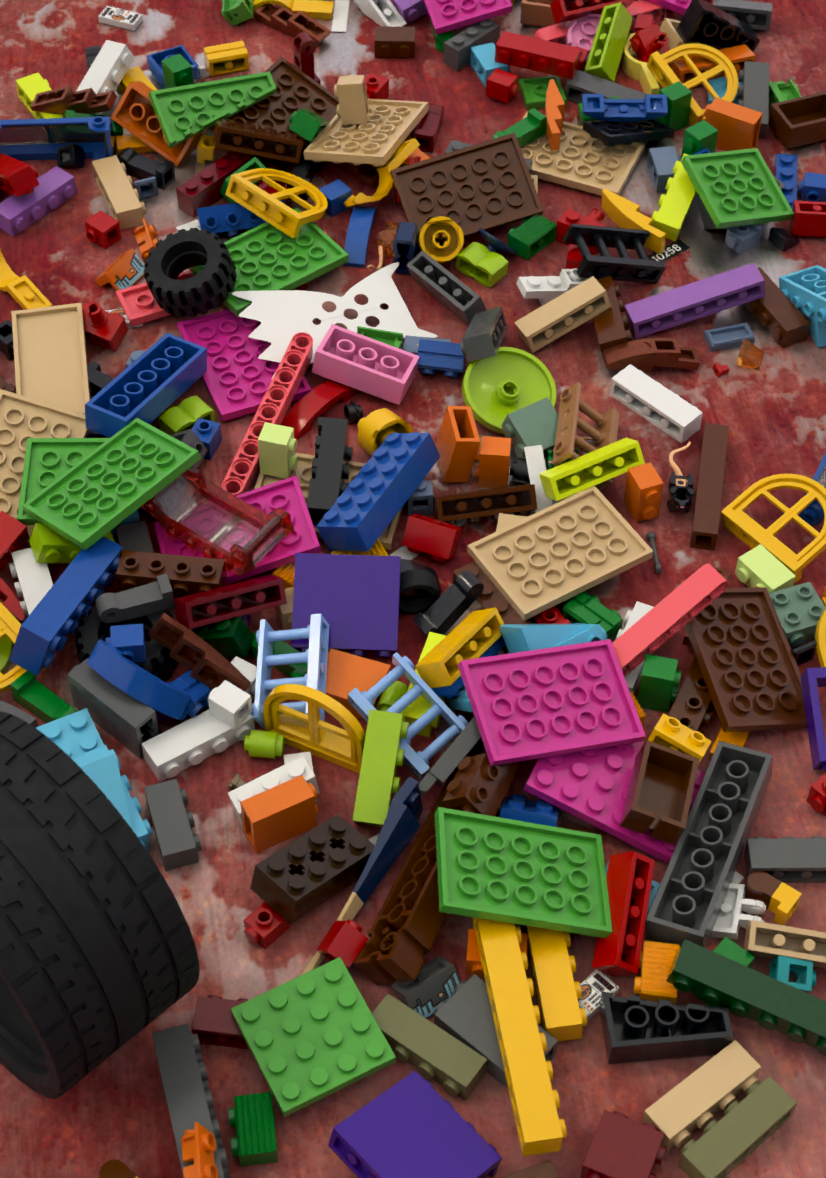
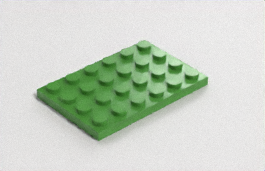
[188,207,349,317]
[22,418,201,550]
[435,807,613,938]

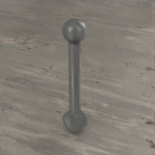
[646,532,661,574]

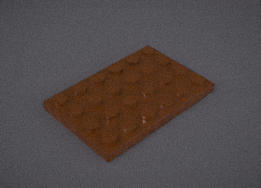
[209,56,339,171]
[390,133,543,253]
[685,587,807,732]

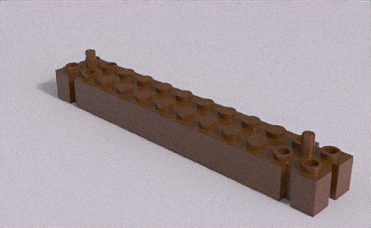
[353,738,522,985]

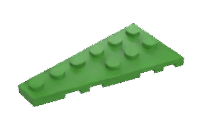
[149,71,277,148]

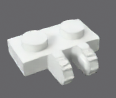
[711,883,766,940]

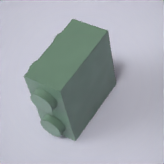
[501,397,559,459]
[769,582,826,647]

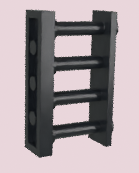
[562,224,666,284]

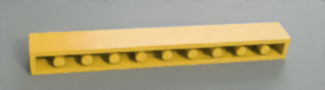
[472,917,567,1156]

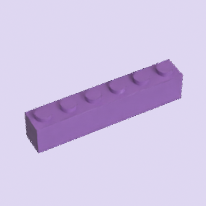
[625,263,765,339]

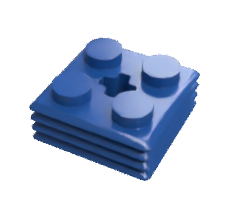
[146,45,200,89]

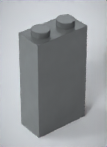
[67,658,159,759]
[434,974,558,1089]

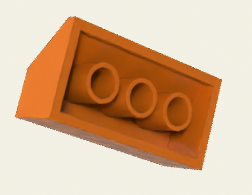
[110,81,207,167]

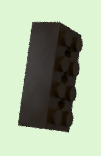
[250,814,375,925]

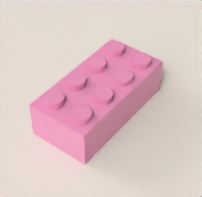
[312,324,420,405]

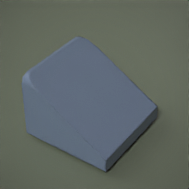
[133,176,158,200]

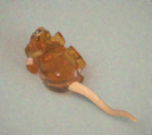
[367,221,399,272]

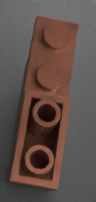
[602,338,700,373]

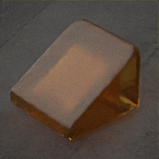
[736,338,764,370]

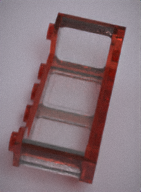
[142,468,294,576]

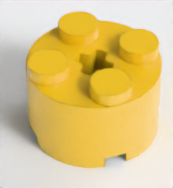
[417,216,464,265]
[357,408,414,457]

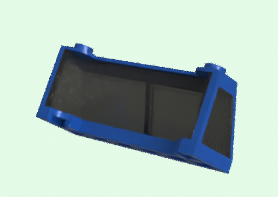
[0,116,117,161]

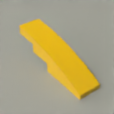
[601,188,666,255]

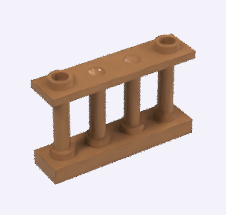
[552,382,619,491]

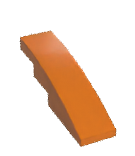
[545,79,565,151]

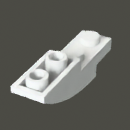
[516,268,589,305]

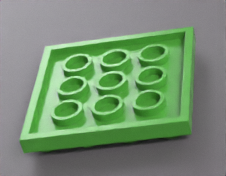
[681,148,794,229]
[17,438,121,525]
[231,957,396,1117]

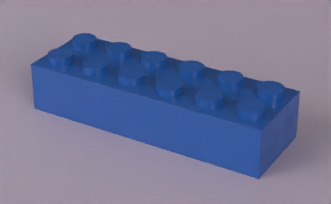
[85,333,207,438]
[316,432,440,551]
[9,536,123,676]

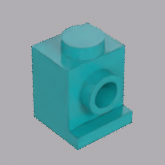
[769,956,816,993]

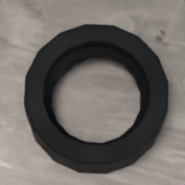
[399,569,439,615]

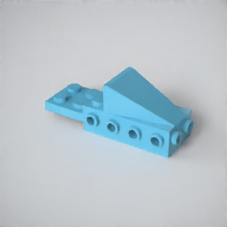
[779,265,826,348]
[447,623,608,712]
[36,708,153,851]

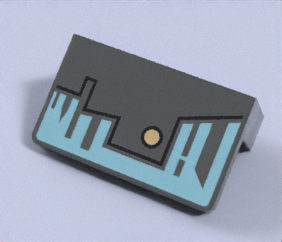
[391,956,460,1019]

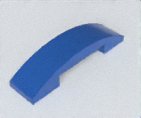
[582,94,668,122]
[343,205,378,268]
[86,639,192,720]

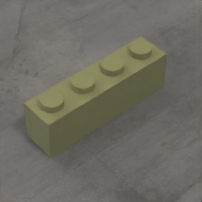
[372,994,488,1101]
[679,1076,797,1178]

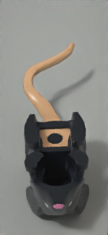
[667,442,694,513]

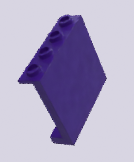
[291,553,401,658]
[328,1071,502,1178]

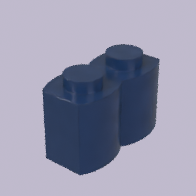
[393,222,419,275]

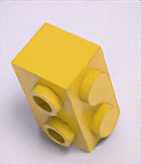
[648,713,712,765]

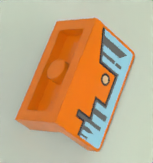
[95,248,145,291]

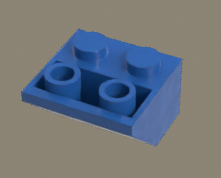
[500,794,559,827]

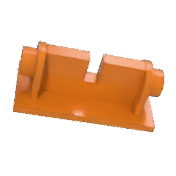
[134,218,159,261]
[181,1122,219,1178]

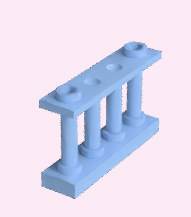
[251,614,329,729]
[348,652,468,780]

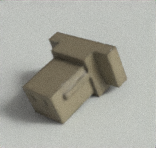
[228,773,246,791]

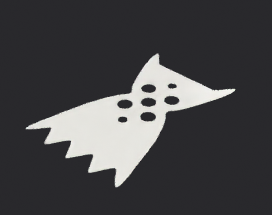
[231,262,438,380]

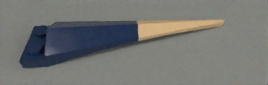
[302,776,423,975]

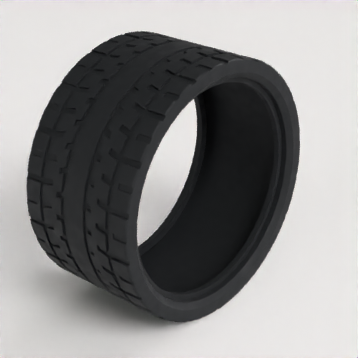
[0,711,200,1099]

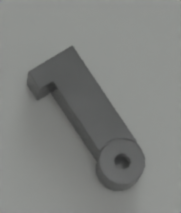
[95,573,175,623]

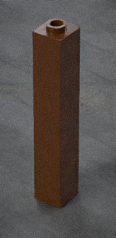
[690,423,729,551]

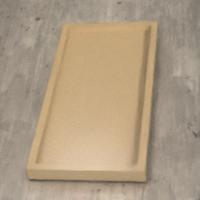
[11,303,90,414]

